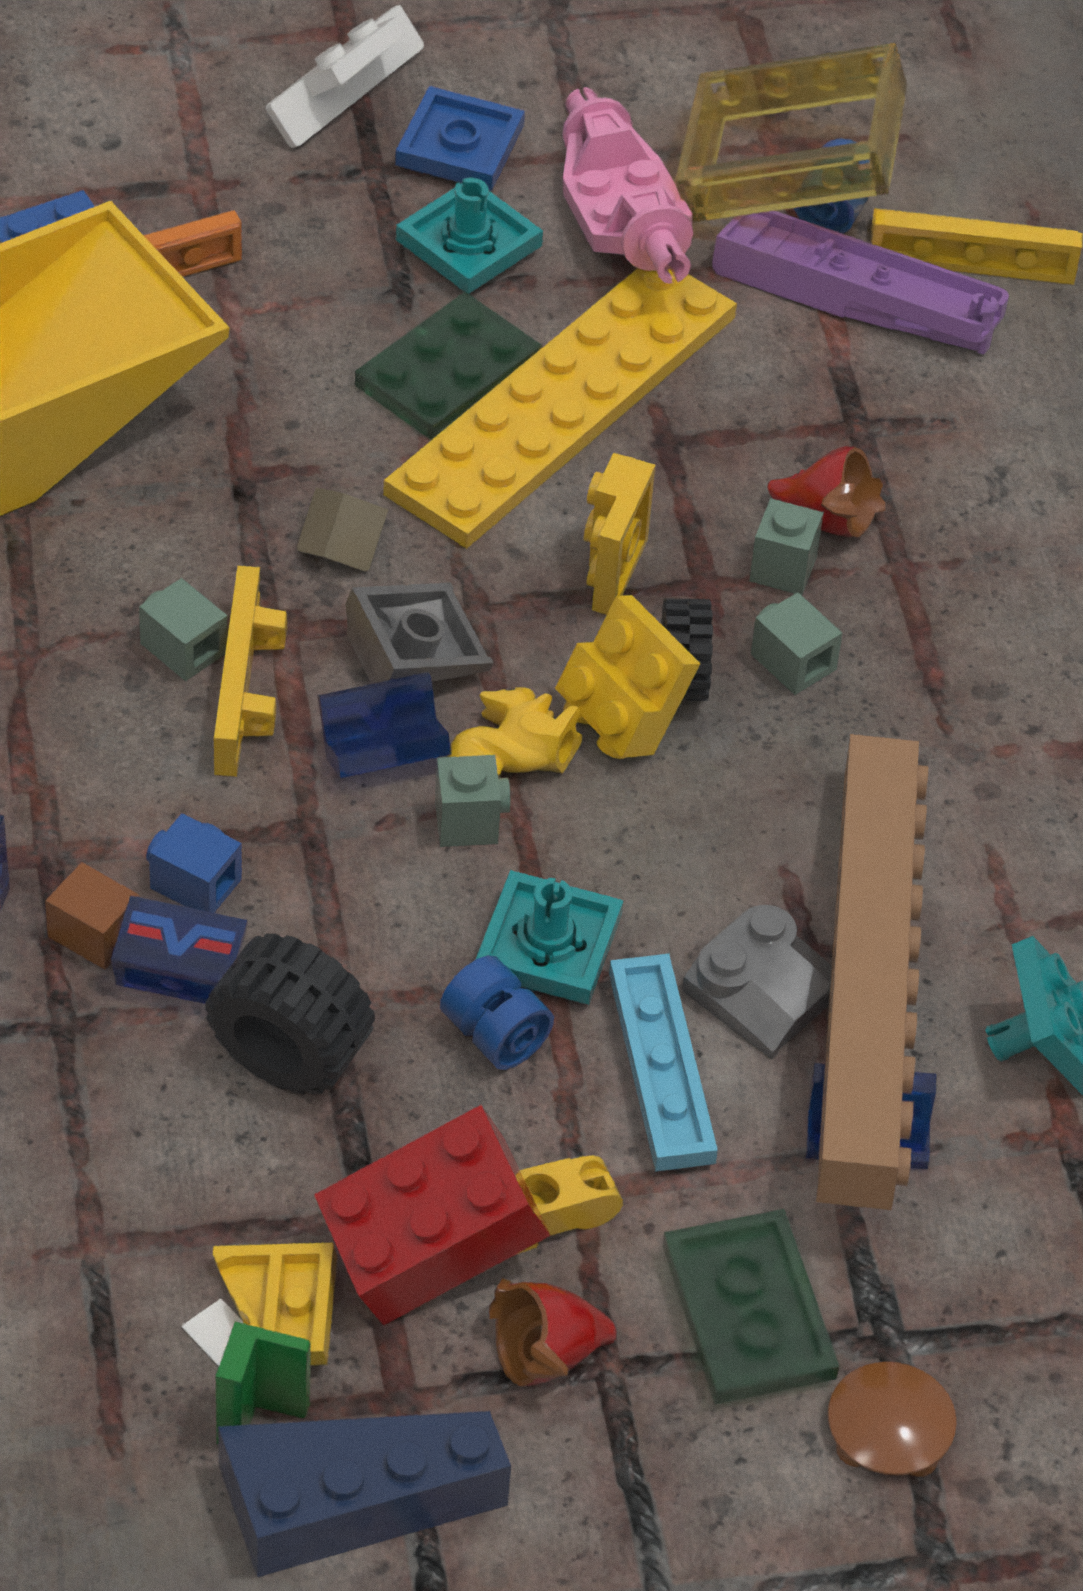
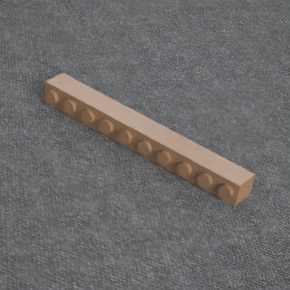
[816,734,928,1210]

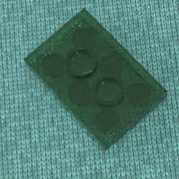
[355,292,542,440]
[662,1209,840,1404]

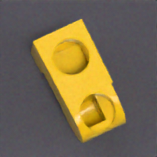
[516,1155,623,1255]

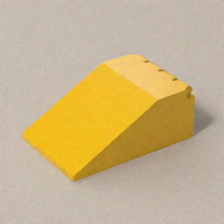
[0,201,229,516]

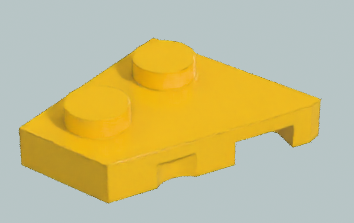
[213,1243,337,1365]

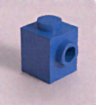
[146,813,242,919]

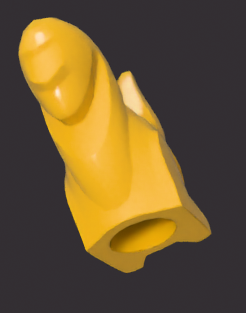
[447,687,583,776]

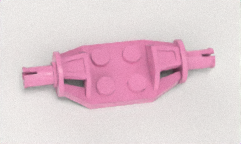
[562,88,693,283]

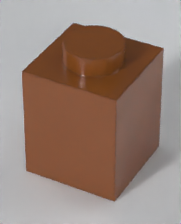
[45,862,143,970]

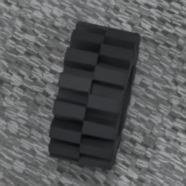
[661,598,713,701]

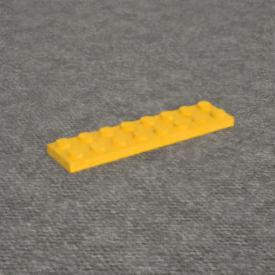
[383,268,737,549]

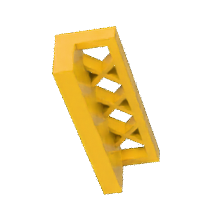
[870,208,1082,285]

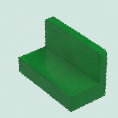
[215,1322,311,1445]

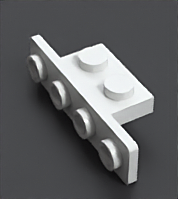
[266,5,424,148]

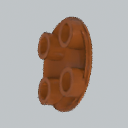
[828,1362,956,1477]

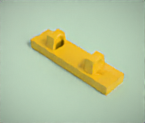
[214,566,287,777]

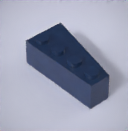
[218,1411,511,1578]

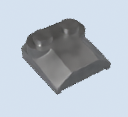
[345,582,494,696]
[682,905,832,1059]

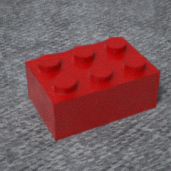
[314,1105,551,1326]

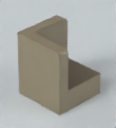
[297,487,389,571]

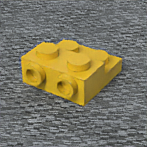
[583,453,655,615]
[555,595,701,759]

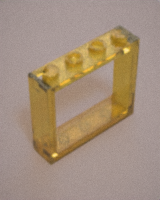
[675,42,907,223]

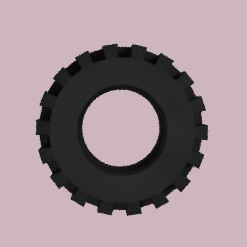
[205,933,375,1095]

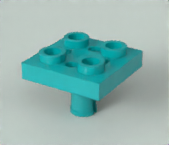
[396,178,543,294]
[475,870,624,1005]
[985,936,1083,1095]

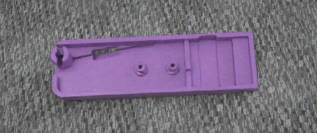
[712,202,1009,354]

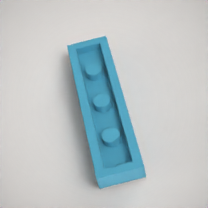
[609,954,718,1172]

